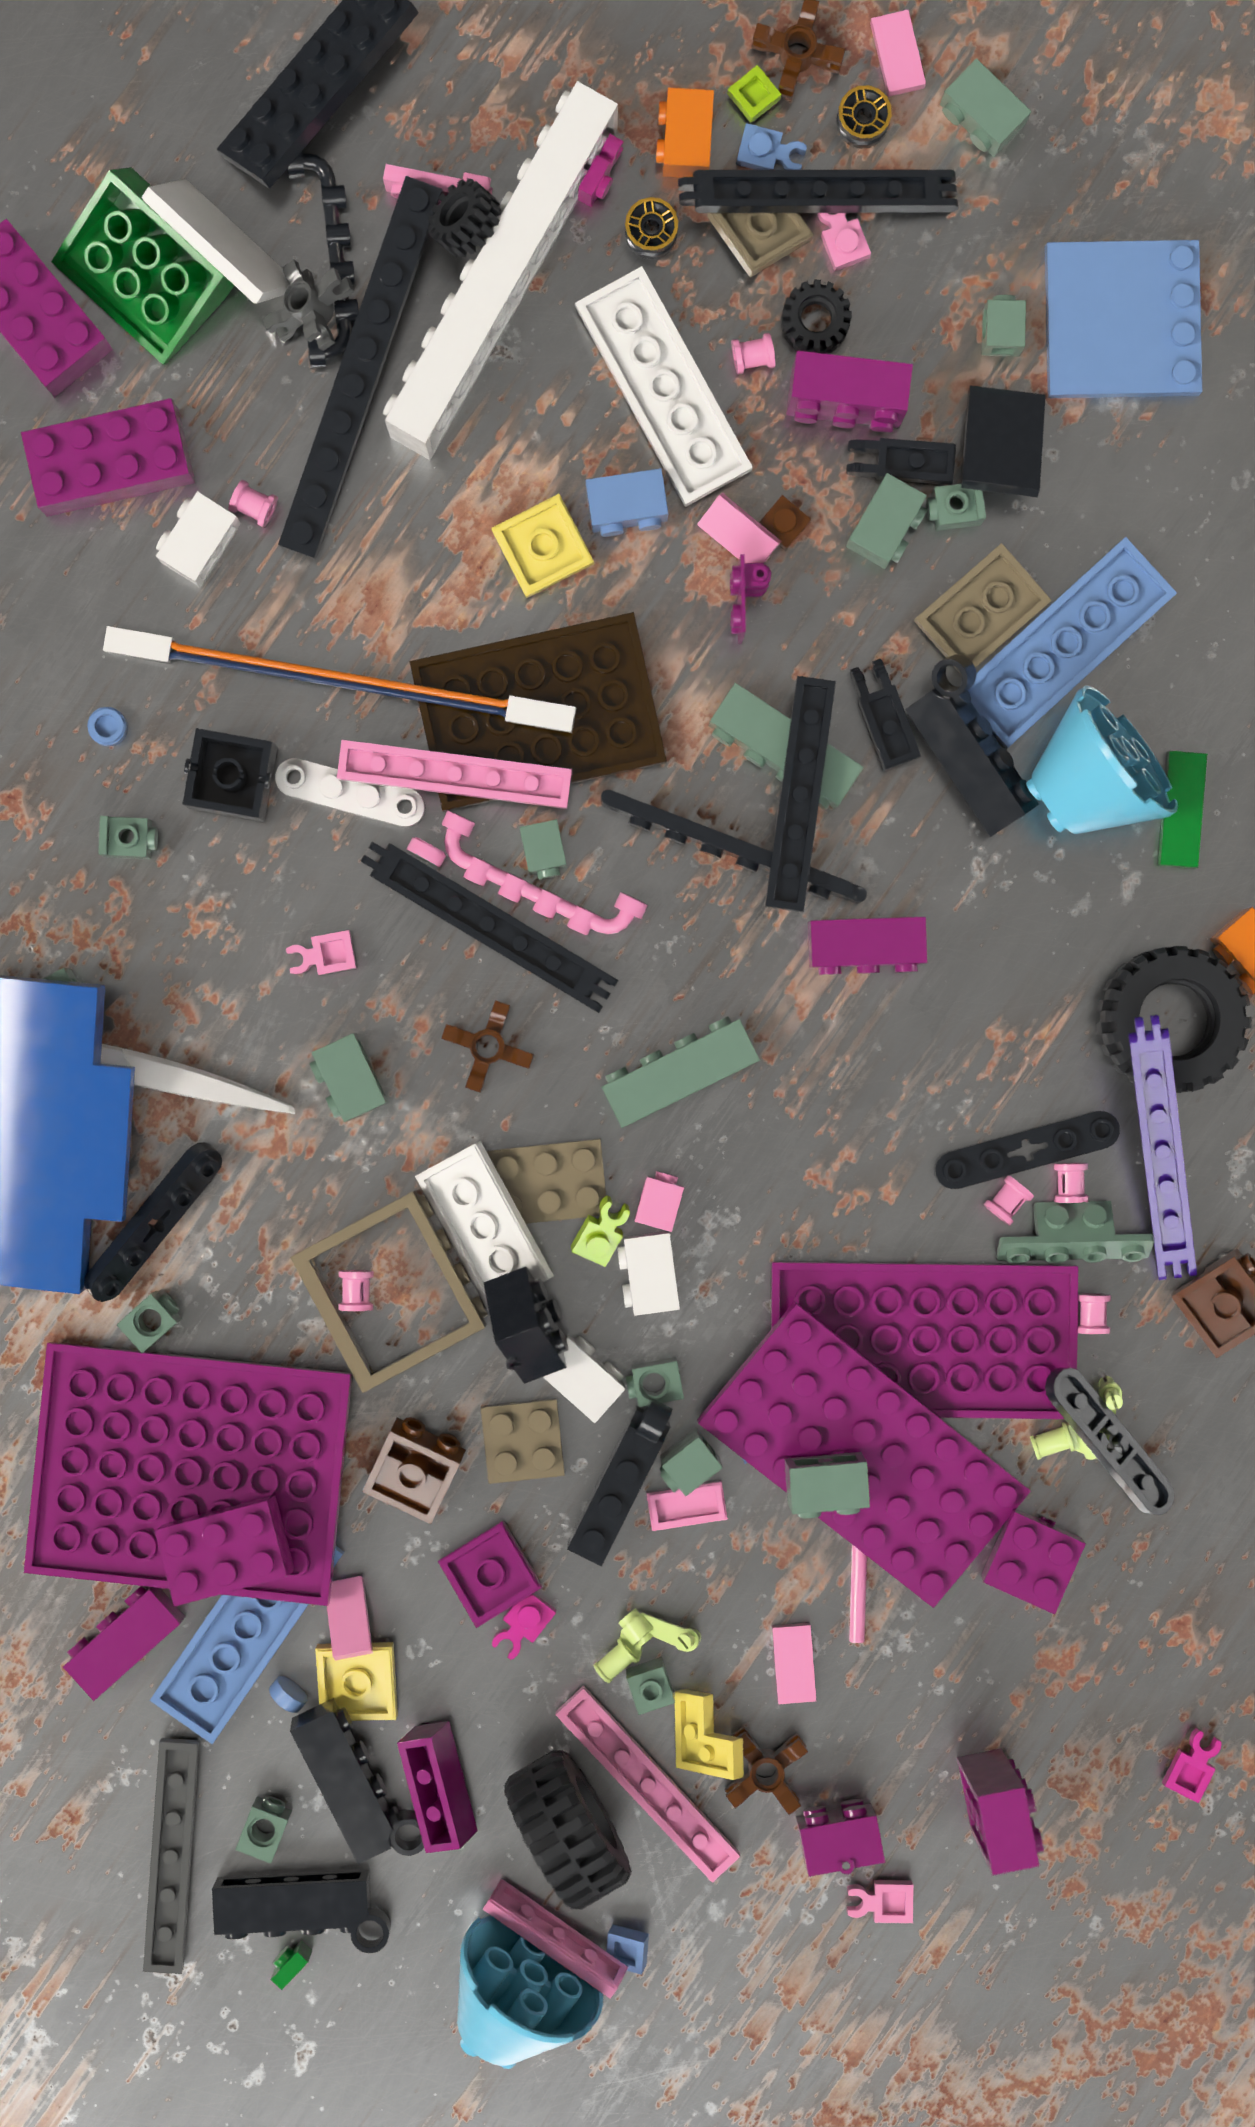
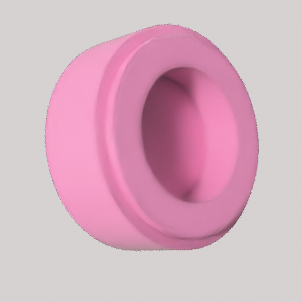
[406,837,446,868]

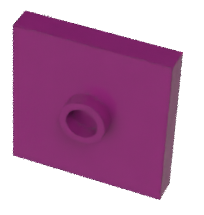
[437,1521,543,1628]

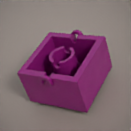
[981,1509,1086,1615]
[796,1799,885,1877]

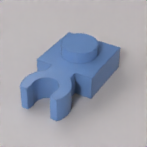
[736,123,807,170]

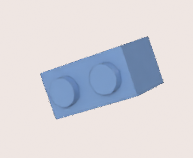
[585,468,668,537]

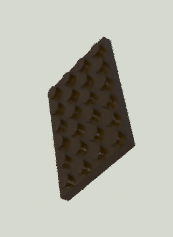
[409,612,667,812]

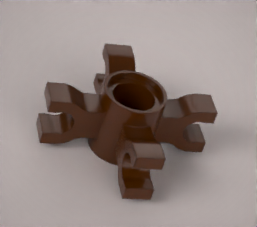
[752,0,846,100]
[441,1000,534,1093]
[725,1726,808,1815]

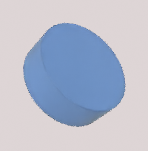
[87,707,128,747]
[269,1676,308,1713]

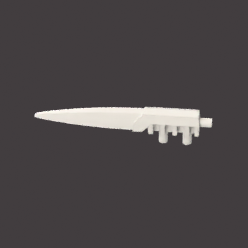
[101,1044,295,1114]

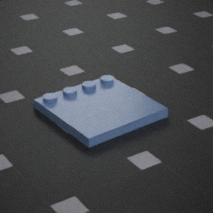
[1045,240,1202,398]

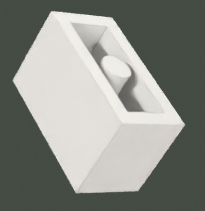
[156,491,241,588]
[617,1231,680,1316]
[543,1334,626,1423]

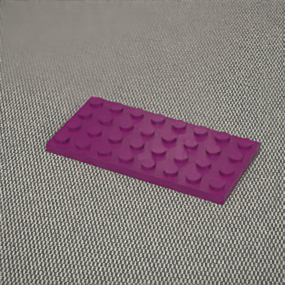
[771,1261,1079,1419]
[697,1301,1031,1608]

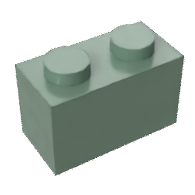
[940,58,1032,157]
[846,473,927,569]
[309,1033,389,1122]
[659,1427,723,1496]
[785,1452,870,1518]

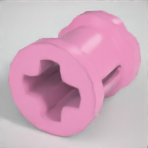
[731,333,776,374]
[228,480,278,528]
[1054,1163,1089,1203]
[984,1176,1034,1226]
[338,1270,374,1311]
[1078,1293,1111,1334]

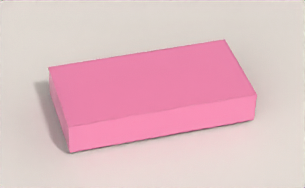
[870,10,926,97]
[697,493,781,564]
[646,1480,728,1531]
[327,1576,373,1660]
[772,1623,816,1704]

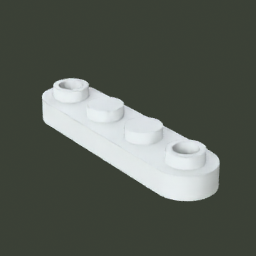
[275,758,425,827]

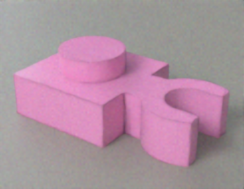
[817,213,871,272]
[286,930,357,975]
[847,1880,914,1923]

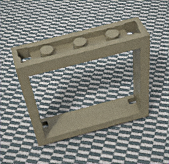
[290,1190,489,1393]

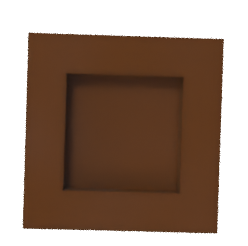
[759,495,811,551]

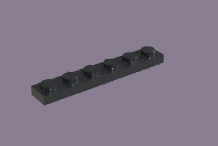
[765,676,836,913]

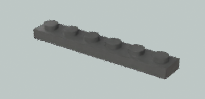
[143,1738,200,1974]

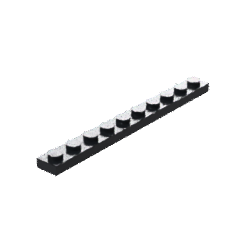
[278,176,444,559]

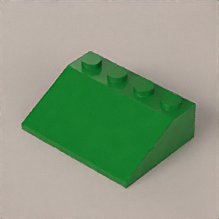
[51,167,234,365]

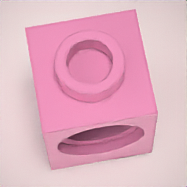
[634,1171,684,1232]

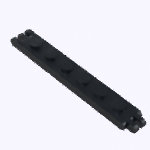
[678,170,959,213]
[601,790,867,903]
[361,842,619,1013]

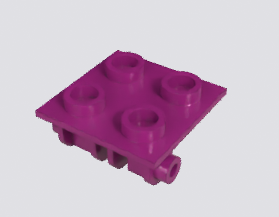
[730,554,772,644]

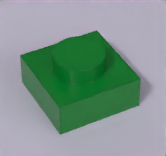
[271,1940,312,1990]

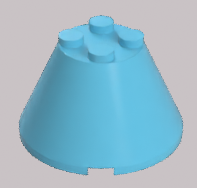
[1026,686,1178,835]
[457,1916,603,2069]

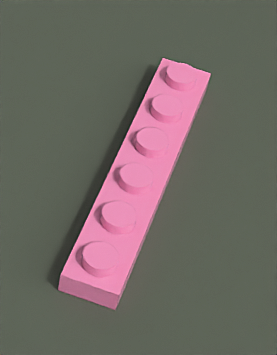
[337,740,572,809]
[555,1685,740,1883]

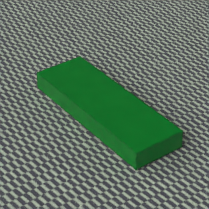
[1158,751,1208,869]

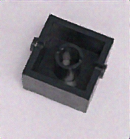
[182,728,278,822]
[483,1266,568,1384]

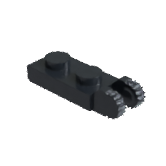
[846,438,956,485]
[850,659,921,771]

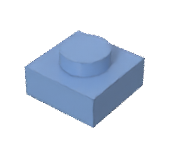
[606,1924,649,1975]

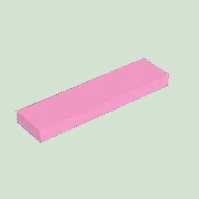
[483,1879,628,1999]

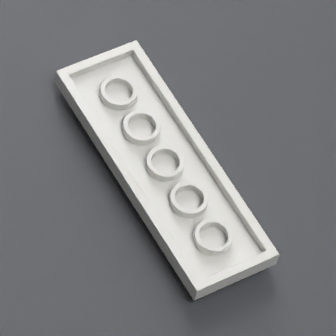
[575,266,753,507]

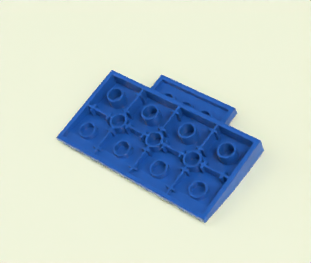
[0,975,135,1294]

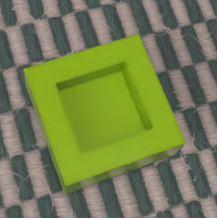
[727,65,782,123]

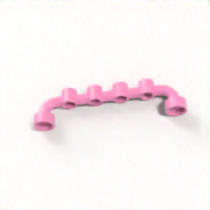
[441,810,648,935]

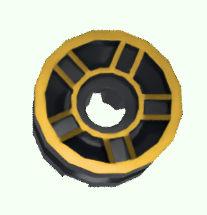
[836,85,892,149]
[625,197,679,259]

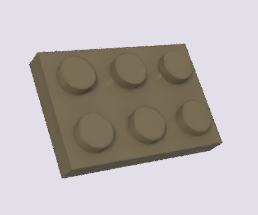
[914,543,1052,674]
[486,1139,606,1224]

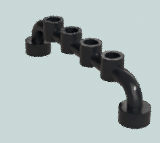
[288,152,359,368]

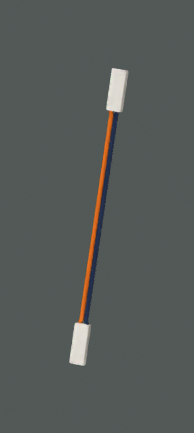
[103,626,577,733]

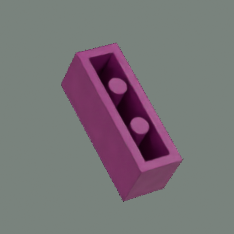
[808,917,927,975]
[63,1586,186,1701]
[397,1721,478,1853]

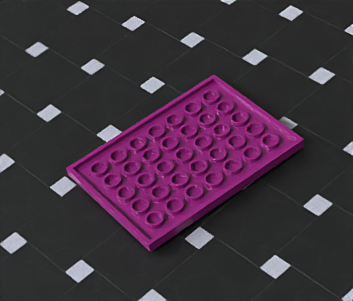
[24,1342,353,1606]

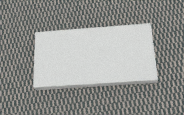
[142,179,290,304]
[415,1141,554,1310]

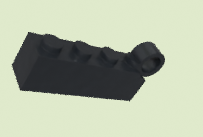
[905,654,1039,837]
[567,1399,673,1567]
[290,1698,424,1864]
[212,1870,391,1953]

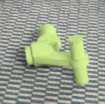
[1030,1376,1123,1460]
[593,1608,701,1683]

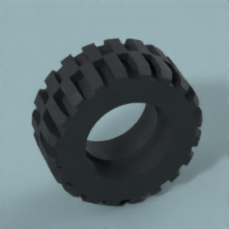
[1096,946,1252,1093]
[504,1750,632,1910]

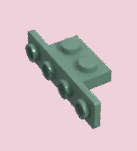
[997,1201,1154,1264]

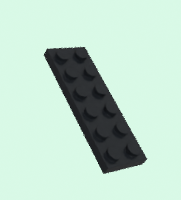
[217,0,419,189]

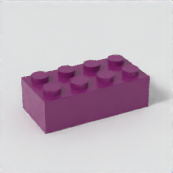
[0,218,113,398]
[21,398,196,517]
[957,1748,1044,1876]

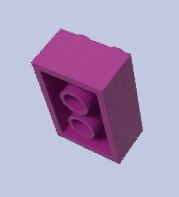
[786,350,913,433]
[154,1495,295,1607]

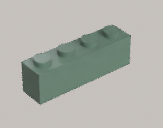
[708,683,864,810]
[602,1016,760,1128]

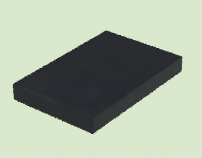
[961,385,1046,497]

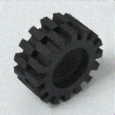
[428,178,501,258]
[781,279,852,354]

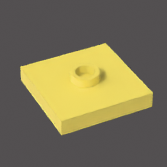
[491,494,594,598]
[315,1642,398,1721]

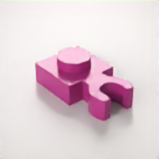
[578,134,624,208]
[492,1593,556,1660]
[1162,1728,1222,1803]

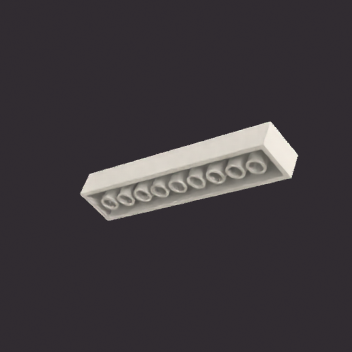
[383,81,618,460]

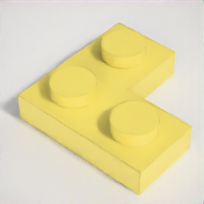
[675,1689,744,1780]

